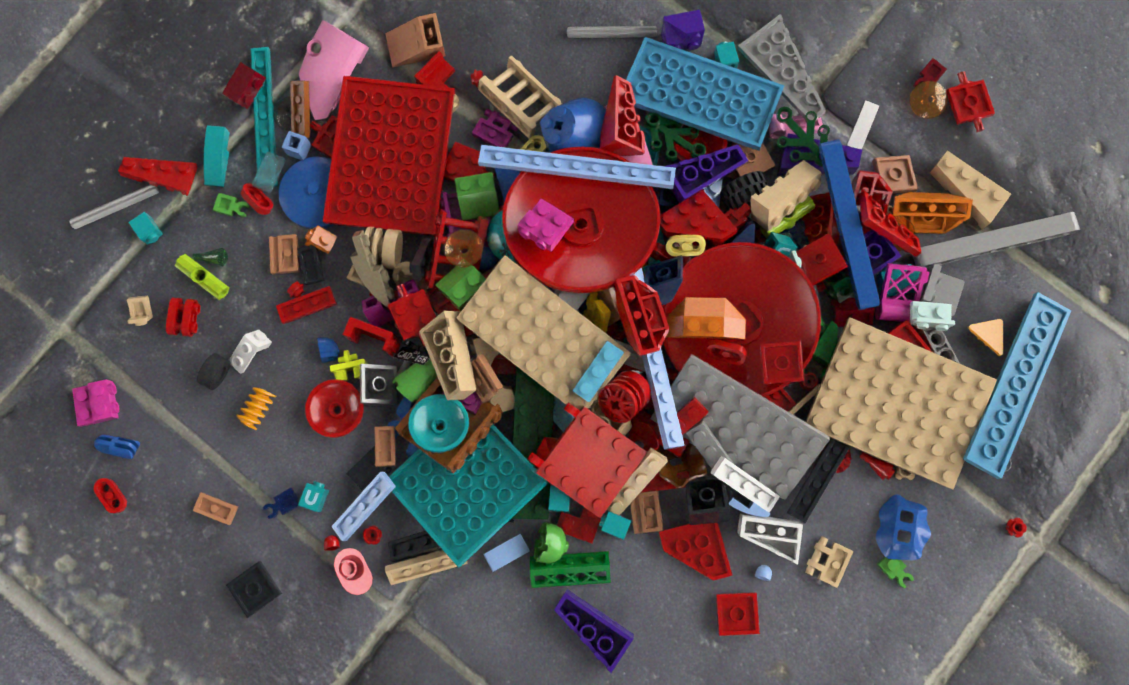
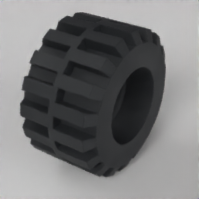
[720,171,770,211]

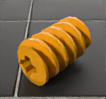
[236,387,276,430]

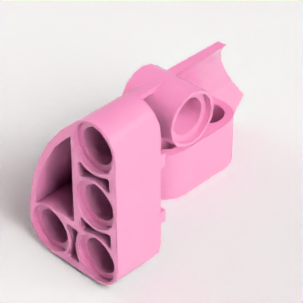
[299,20,369,120]

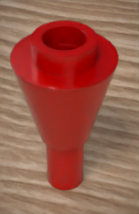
[860,452,895,481]

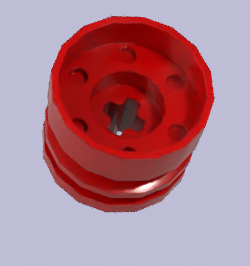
[598,370,651,423]

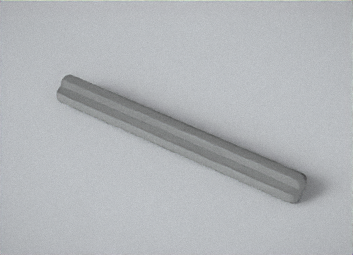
[567,26,657,38]
[69,185,159,229]

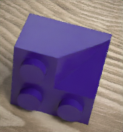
[661,9,705,50]
[842,229,901,275]

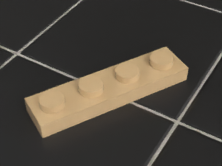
[607,448,668,516]
[385,550,468,585]

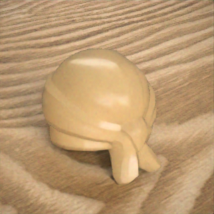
[393,262,429,293]

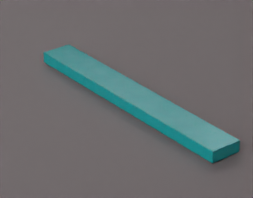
[250,47,278,188]

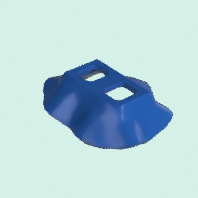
[876,494,931,561]

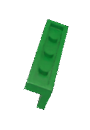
[530,551,611,588]

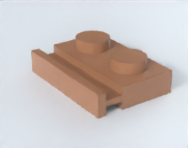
[269,234,300,275]
[471,354,503,403]
[630,491,664,534]

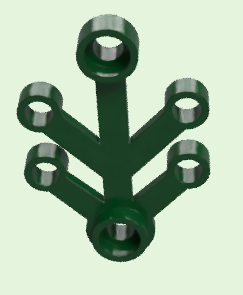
[776,107,830,167]
[643,113,706,162]

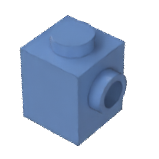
[282,131,311,160]

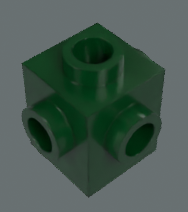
[823,271,853,303]

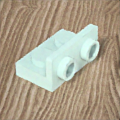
[910,301,955,331]

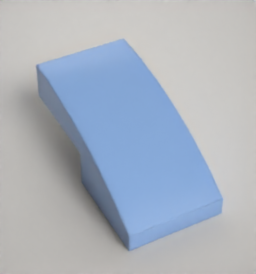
[728,496,770,517]
[483,534,530,572]

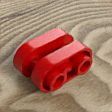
[166,297,201,337]

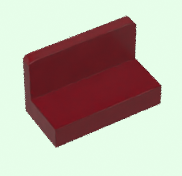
[831,298,875,327]

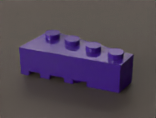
[777,133,863,176]
[664,144,748,204]
[554,589,634,673]

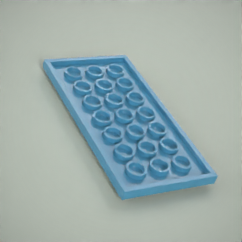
[626,37,785,151]

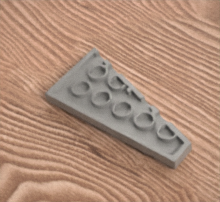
[738,14,826,121]

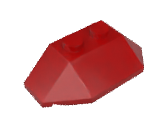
[851,170,893,234]
[615,275,670,356]

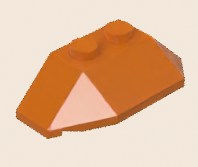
[892,192,973,234]
[666,297,746,339]

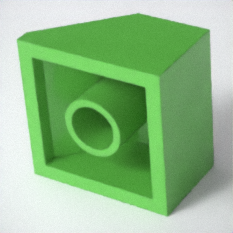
[455,172,499,221]
[435,259,486,312]

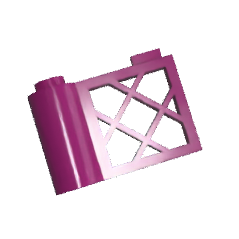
[875,263,930,322]

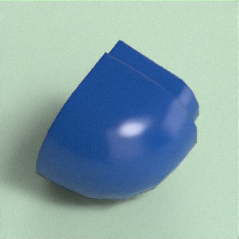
[479,247,498,270]
[317,337,340,363]

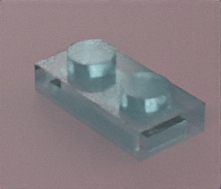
[252,151,286,193]

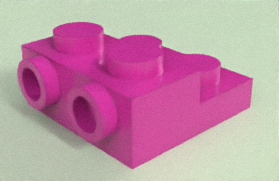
[518,199,574,252]
[72,379,119,427]

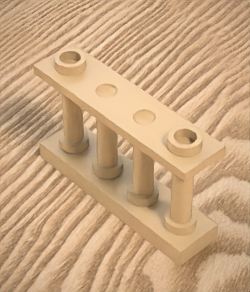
[478,56,562,139]

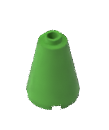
[392,359,438,403]

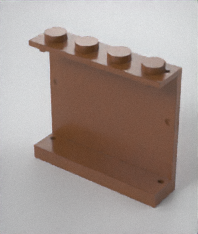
[395,377,502,474]

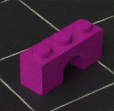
[362,279,420,327]

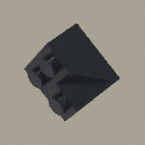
[685,476,730,525]

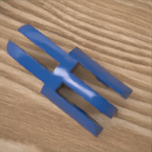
[94,435,140,459]

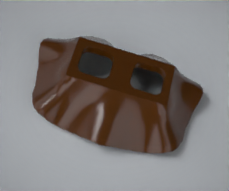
[656,443,707,488]

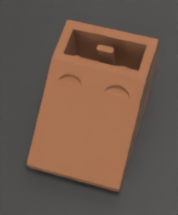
[385,13,446,67]

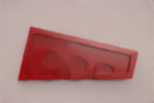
[118,157,198,196]

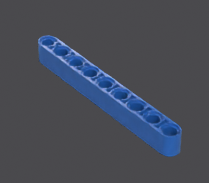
[819,139,879,310]

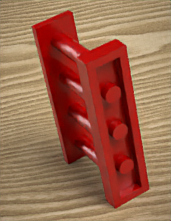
[424,209,489,288]

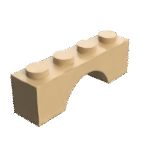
[470,336,514,412]

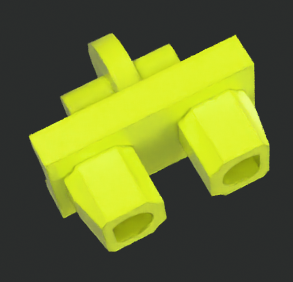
[330,350,368,382]

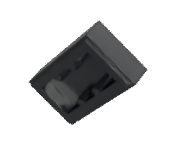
[297,245,325,286]

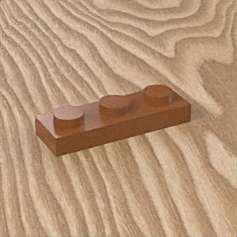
[290,81,310,138]

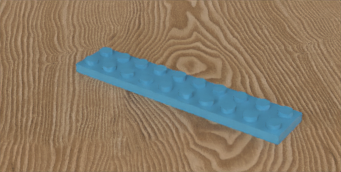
[963,292,1071,479]

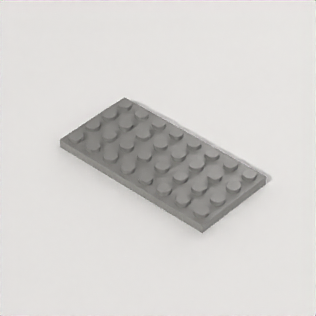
[650,354,830,500]

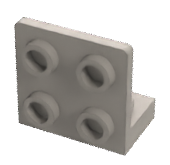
[920,264,965,316]

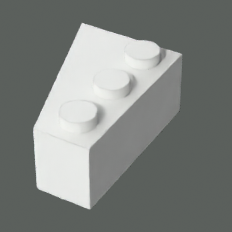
[737,513,803,565]

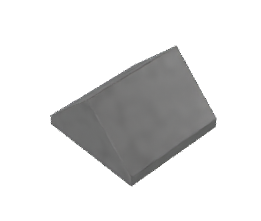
[360,364,397,406]

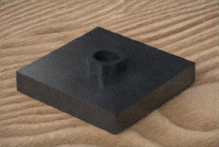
[226,561,282,618]

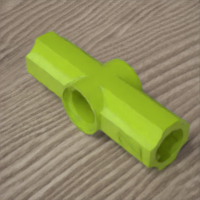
[760,195,815,239]
[175,254,230,300]

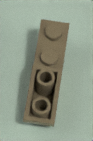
[350,230,395,307]

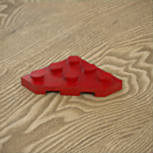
[660,190,737,243]
[658,523,733,581]

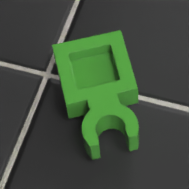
[213,193,250,217]
[877,557,914,588]

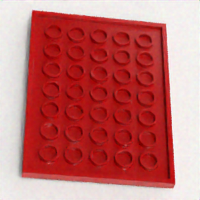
[323,76,455,236]

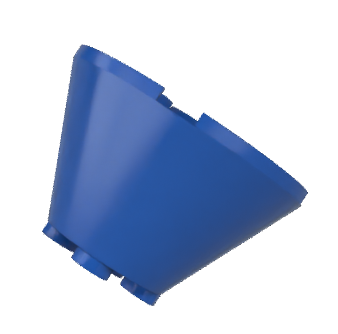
[540,98,606,153]

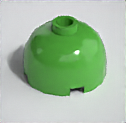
[534,522,569,563]

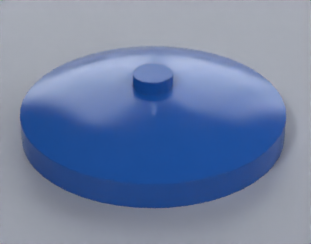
[279,157,335,229]

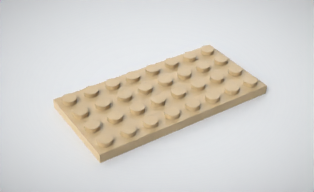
[456,255,631,410]

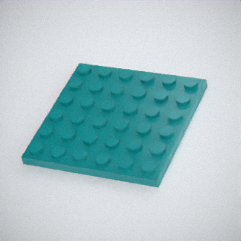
[389,425,549,568]

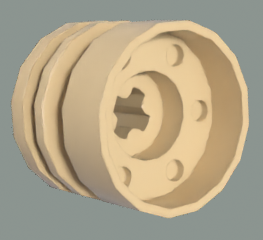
[365,227,403,270]

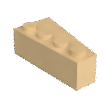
[930,151,1011,230]
[751,160,821,231]

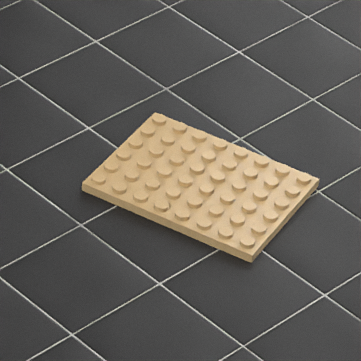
[805,317,997,489]

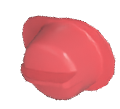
[334,548,373,595]

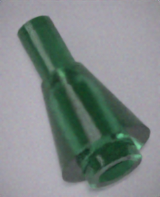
[192,248,228,267]

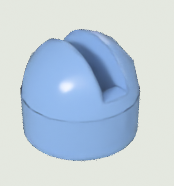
[755,565,772,581]

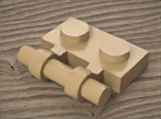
[805,536,853,588]

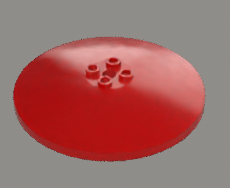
[502,147,660,293]
[662,242,821,397]

